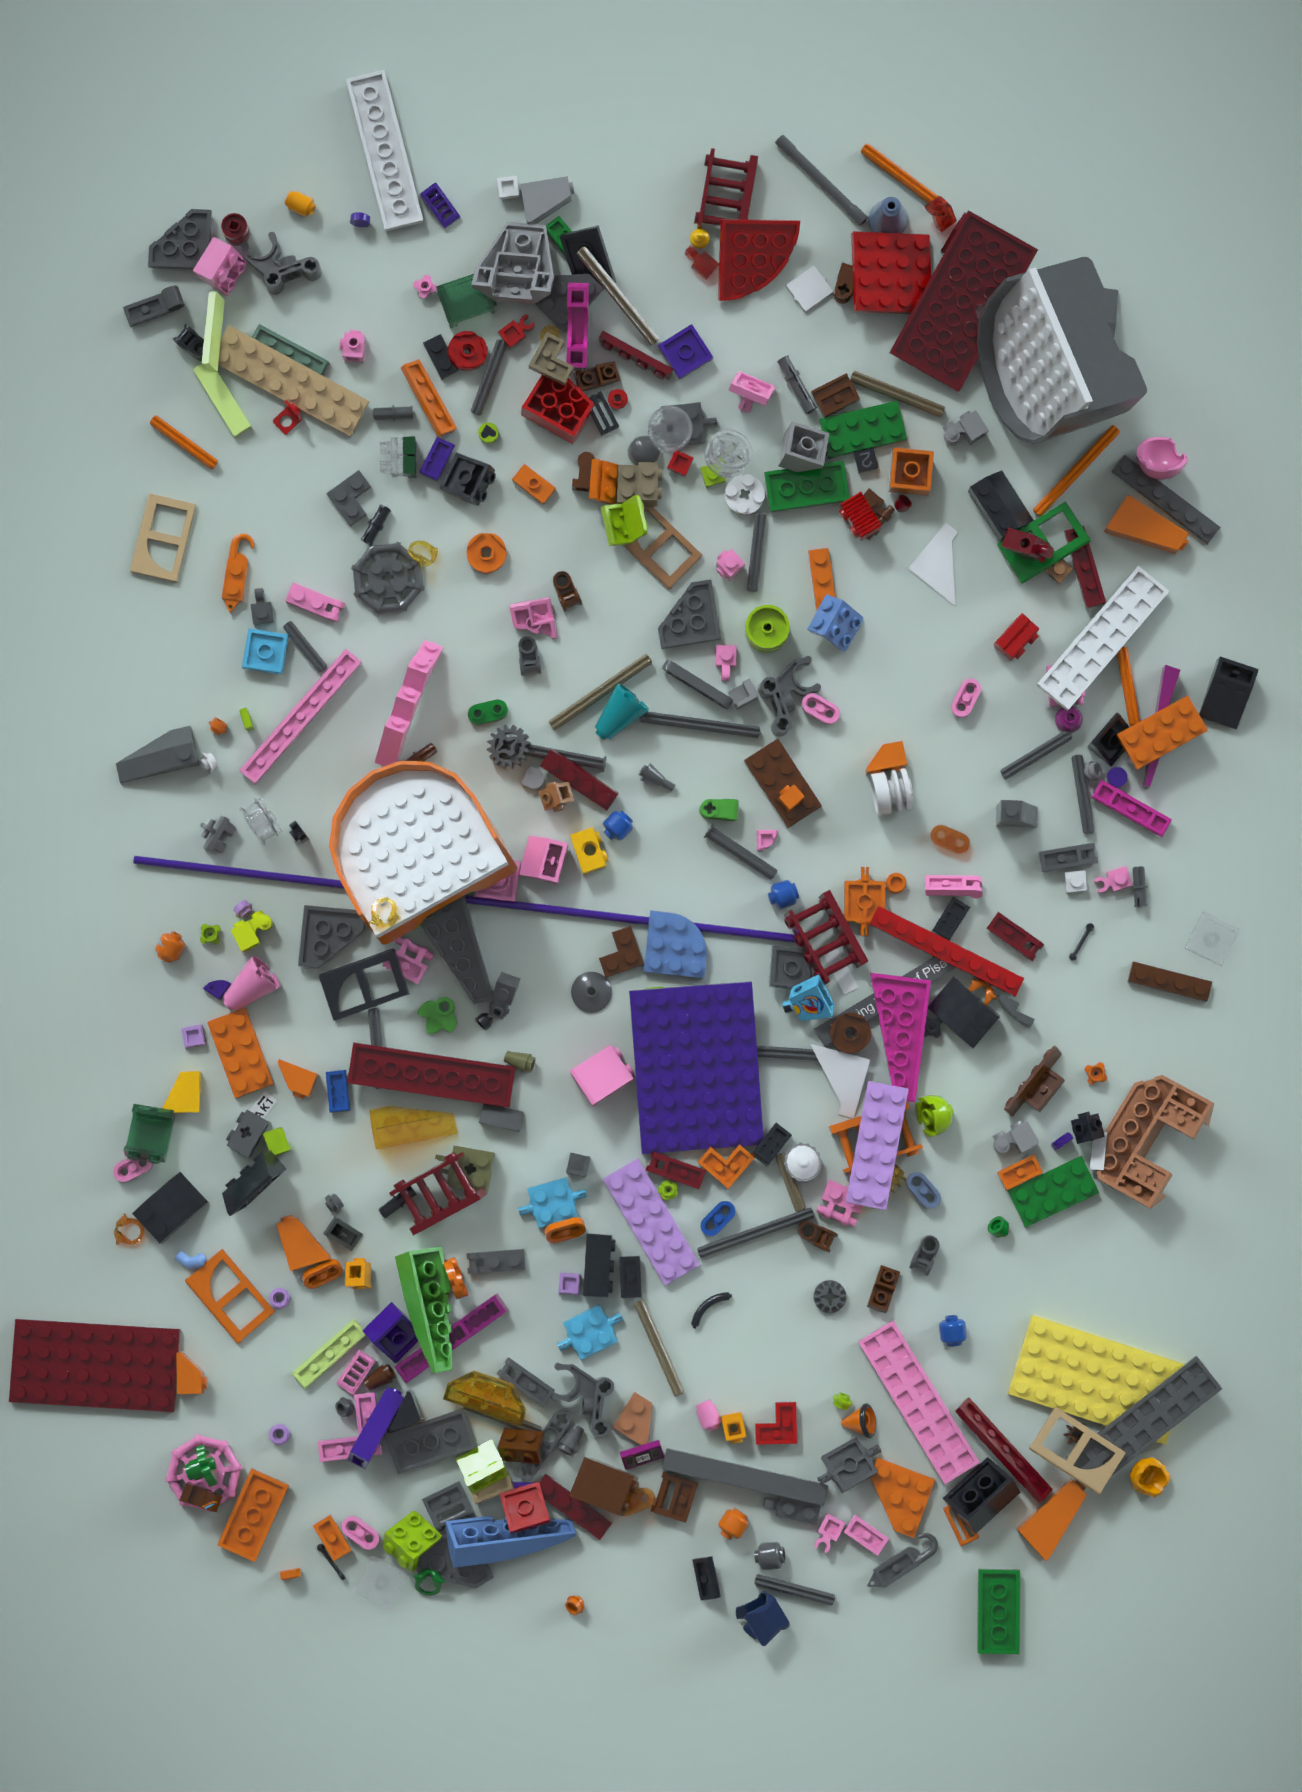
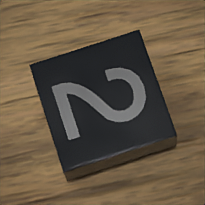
[854,448,878,473]

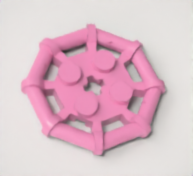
[165,1434,243,1512]

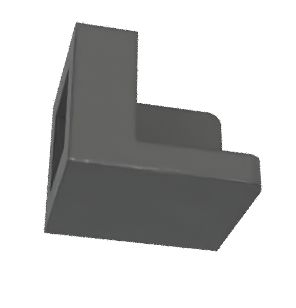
[566,1152,591,1177]

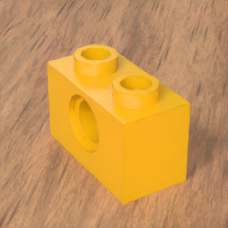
[570,827,609,875]

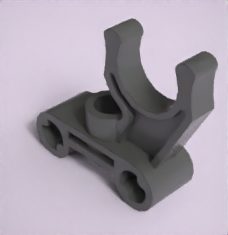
[241,232,322,295]
[758,656,821,736]
[551,1363,614,1438]

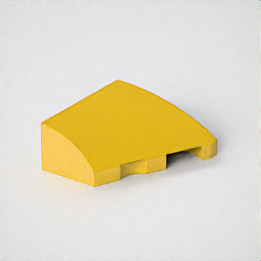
[161,1071,201,1113]

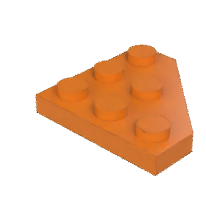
[871,1457,935,1538]

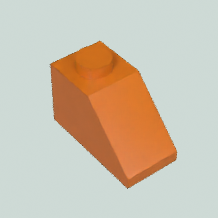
[278,1059,319,1099]
[177,1352,208,1394]

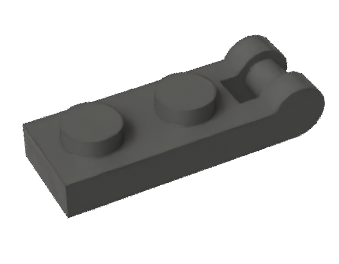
[1039,843,1098,872]
[466,1249,525,1274]
[496,1357,555,1407]

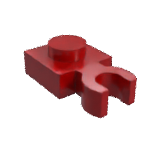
[498,314,535,349]

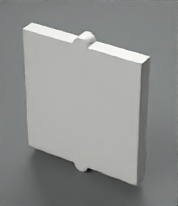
[786,266,834,312]

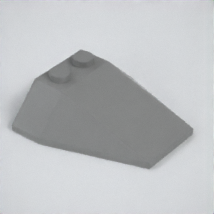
[471,222,554,304]

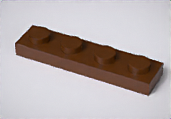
[1127,961,1212,1002]

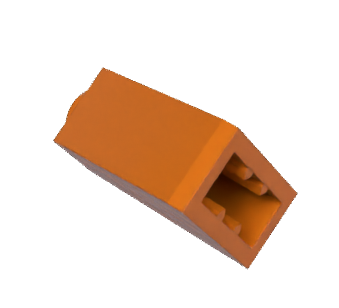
[276,1215,331,1271]

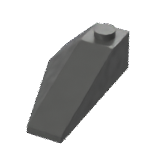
[116,726,199,783]

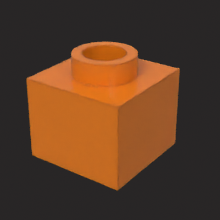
[778,785,805,812]

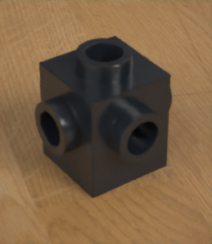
[1071,1111,1105,1144]

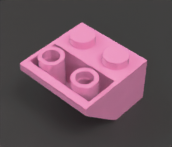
[193,237,247,296]
[519,836,568,885]

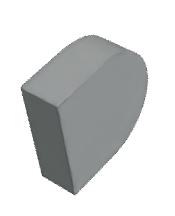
[521,766,545,790]

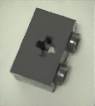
[226,1110,270,1158]

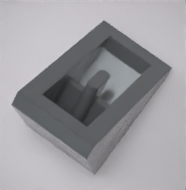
[323,1216,363,1251]

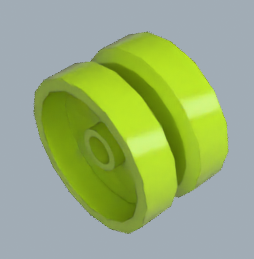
[745,605,790,653]

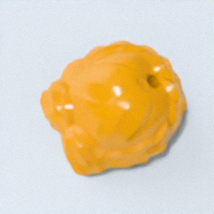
[1130,1457,1171,1498]

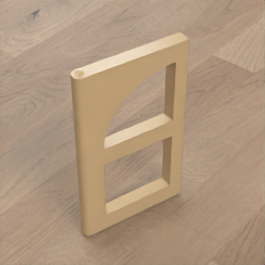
[130,493,196,582]
[1029,1407,1126,1494]

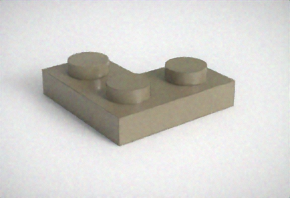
[529,332,574,386]

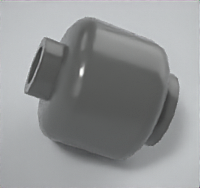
[754,1542,786,1570]

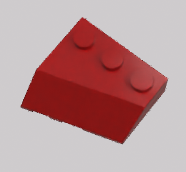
[521,375,594,445]

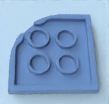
[644,910,707,978]

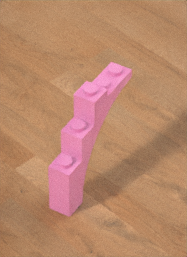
[375,640,443,766]

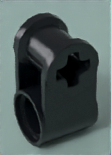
[173,324,204,361]

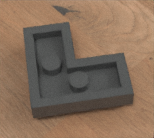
[326,470,371,527]

